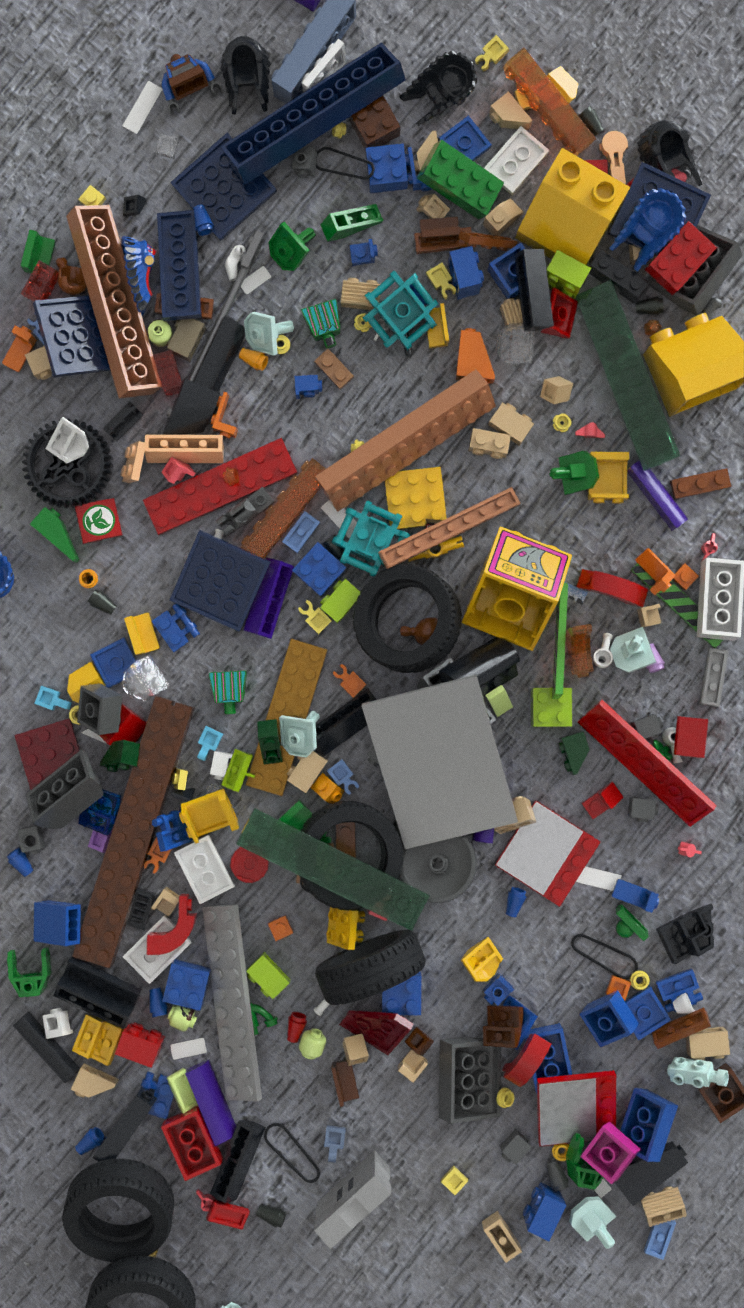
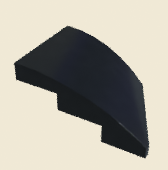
[162,379,220,435]
[656,904,714,964]

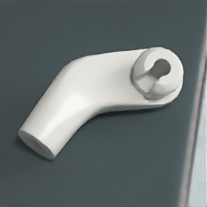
[225,245,246,281]

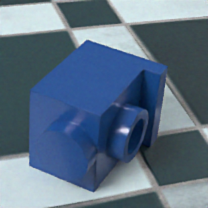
[294,375,323,399]
[483,973,514,1006]

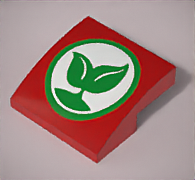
[75,498,122,544]

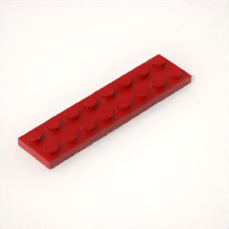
[143,438,297,535]
[577,700,717,827]

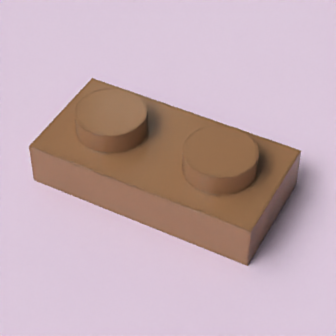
[314,349,354,390]

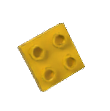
[326,907,365,950]

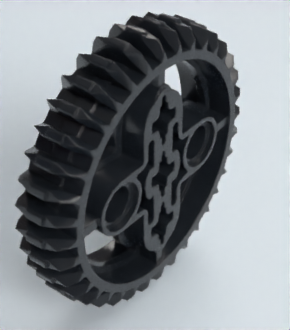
[22,419,113,509]

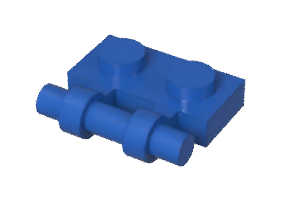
[152,604,200,653]
[152,810,193,852]
[655,969,703,1013]
[141,1072,174,1120]

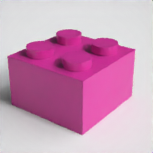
[580,1122,640,1184]

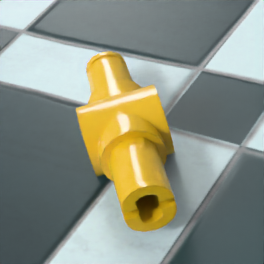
[408,536,464,562]

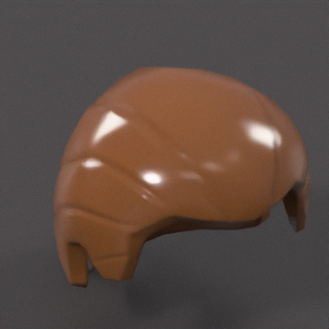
[56,257,87,295]
[400,617,438,645]

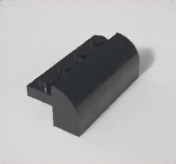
[439,637,520,697]
[53,956,142,1029]

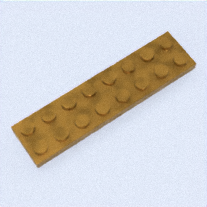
[246,639,328,796]

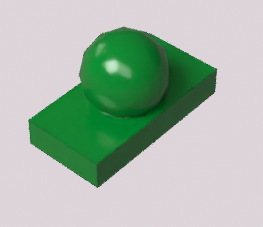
[616,904,649,941]

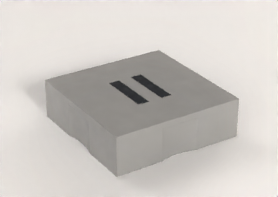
[314,1150,391,1249]

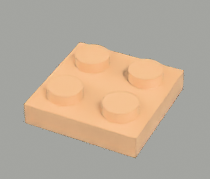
[121,441,146,483]

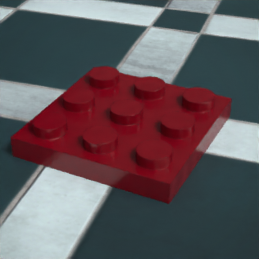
[14,718,80,790]

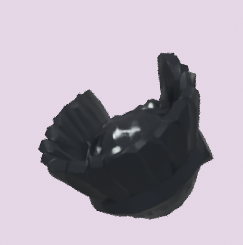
[220,36,271,115]
[399,50,477,127]
[637,120,703,187]

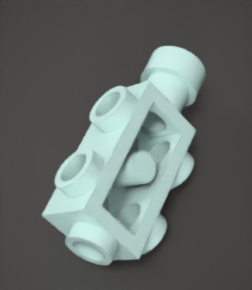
[667,1057,729,1088]

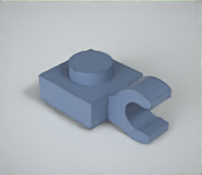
[324,1125,346,1163]

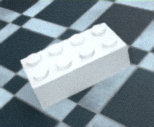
[697,558,744,641]

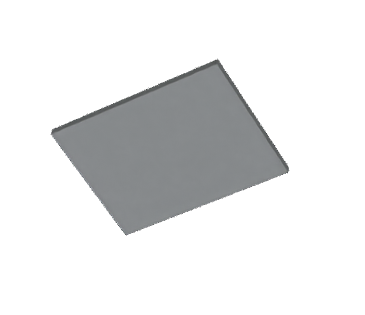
[362,674,518,849]

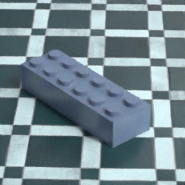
[271,0,356,104]

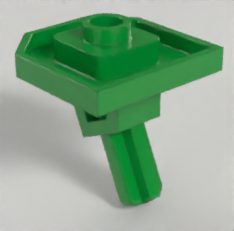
[268,222,316,271]
[549,451,599,495]

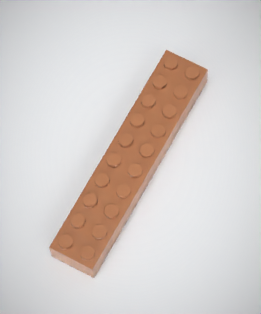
[66,205,162,398]
[315,370,496,512]

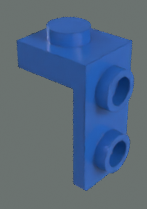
[405,147,432,191]
[612,879,659,913]

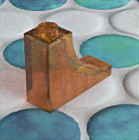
[566,624,594,678]

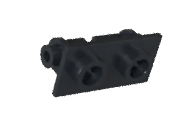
[103,402,143,442]

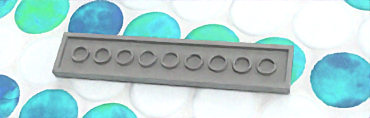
[202,904,262,1101]

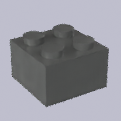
[77,683,122,735]

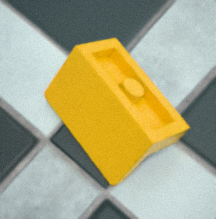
[427,303,449,349]
[124,613,160,655]

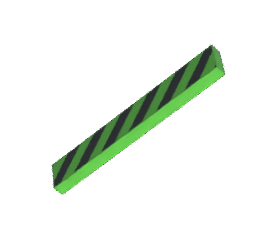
[630,563,723,648]
[552,583,568,699]

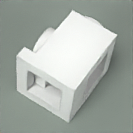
[210,751,233,780]
[43,1008,73,1039]

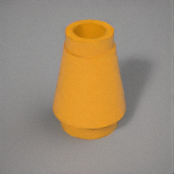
[239,348,269,371]
[79,569,98,588]

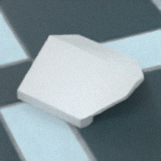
[45,417,89,463]

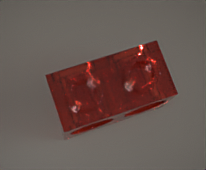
[21,260,58,302]
[153,350,182,396]

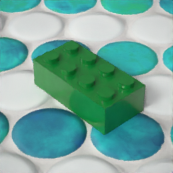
[417,140,504,220]

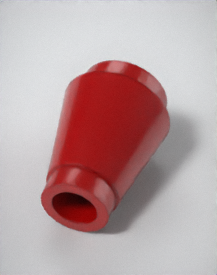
[287,1012,307,1043]

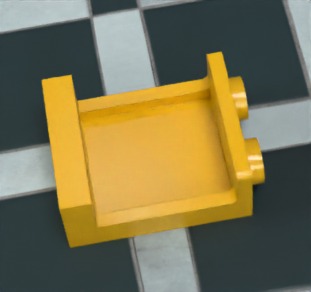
[588,452,629,504]
[179,788,239,844]

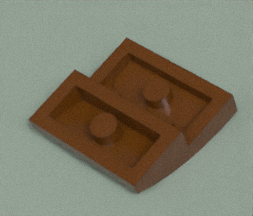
[483,1005,523,1048]

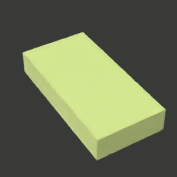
[485,685,513,717]
[166,1068,198,1114]

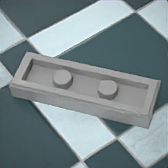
[699,648,729,707]

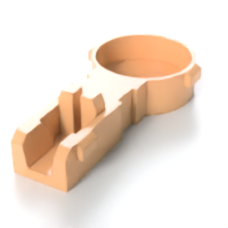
[599,131,628,184]

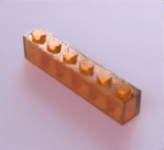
[503,48,596,157]
[241,458,326,559]

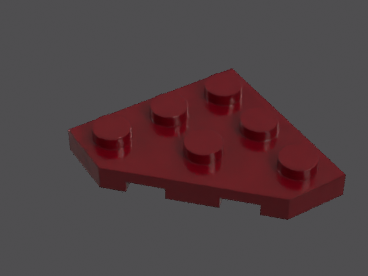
[339,1010,413,1055]

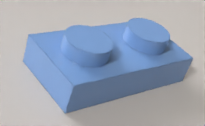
[282,511,320,554]
[644,1220,676,1260]

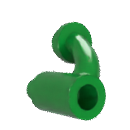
[250,1002,278,1036]

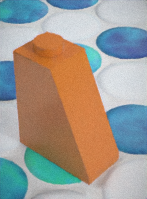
[455,328,495,384]

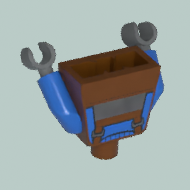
[161,54,222,115]

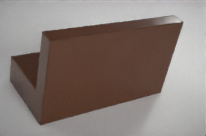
[420,217,460,243]
[331,1059,359,1107]

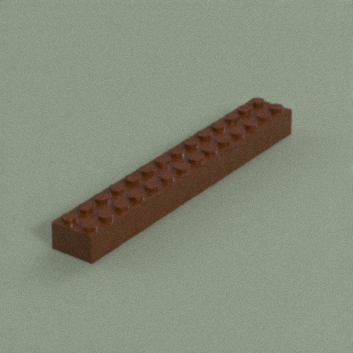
[72,696,195,968]

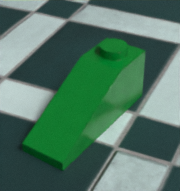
[320,204,383,242]
[30,507,80,563]

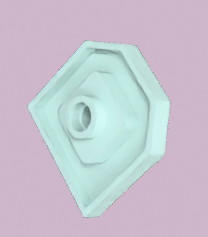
[244,312,294,356]
[610,627,657,673]
[279,711,320,758]
[569,1196,616,1249]

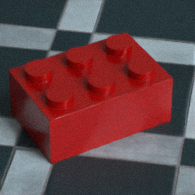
[644,221,717,296]
[161,1105,223,1181]

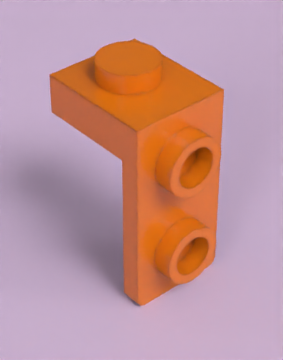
[2,325,37,372]
[211,392,238,439]
[635,548,675,595]

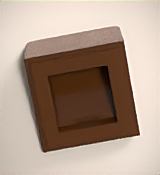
[405,1027,434,1056]

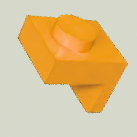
[310,773,345,804]

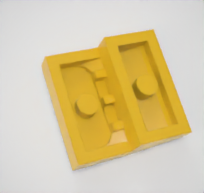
[72,1014,125,1066]

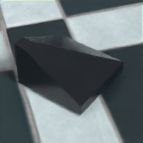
[123,195,147,217]
[171,788,196,802]

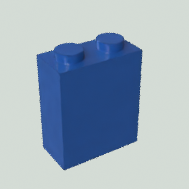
[34,900,81,946]

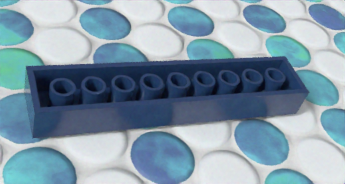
[221,42,406,185]

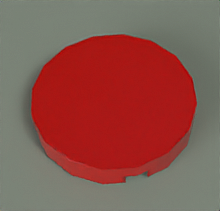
[230,844,269,883]

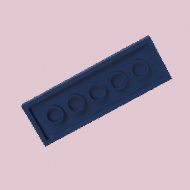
[157,210,202,321]

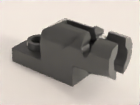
[216,487,275,536]

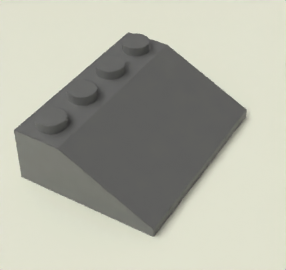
[648,225,742,316]
[439,1038,501,1124]

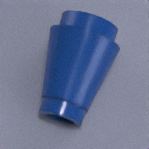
[193,205,214,236]
[6,847,33,877]
[506,887,527,917]
[149,987,169,1018]
[75,1127,105,1155]

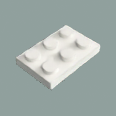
[302,39,347,92]
[484,126,550,195]
[174,835,235,904]
[123,915,192,984]

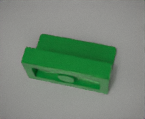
[21,229,55,277]
[271,800,313,842]

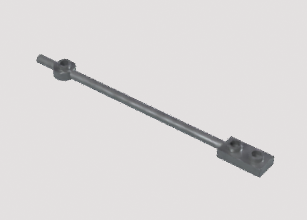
[166,231,265,417]

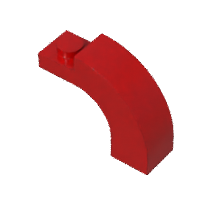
[576,569,648,608]
[147,894,197,955]
[502,1033,551,1087]

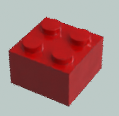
[115,1022,165,1068]

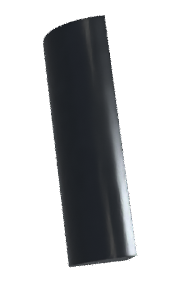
[514,249,554,332]
[194,316,245,392]
[316,688,376,757]
[13,1011,80,1083]
[210,1120,265,1203]

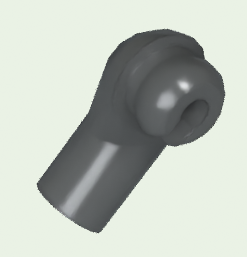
[702,297,722,321]

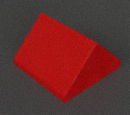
[541,288,578,339]
[99,704,147,746]
[673,716,709,758]

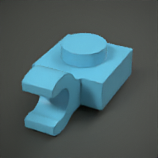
[34,686,72,710]
[197,726,224,761]

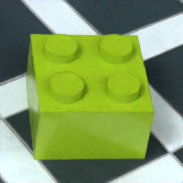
[546,250,591,299]
[531,688,572,727]

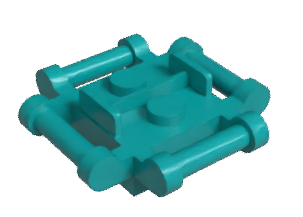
[362,270,439,350]
[332,500,410,577]

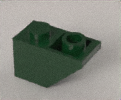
[257,719,283,765]
[558,731,590,775]
[99,740,140,772]

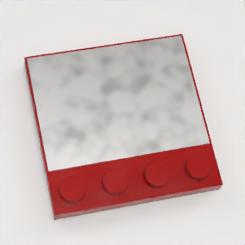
[494,800,601,907]
[537,1070,616,1146]

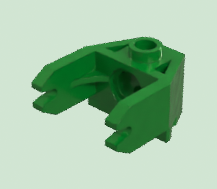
[7,947,52,997]
[566,1133,604,1190]

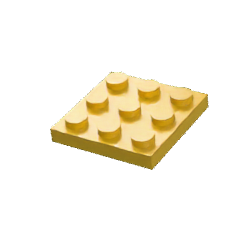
[385,467,447,530]

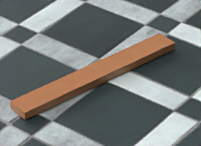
[378,487,521,569]

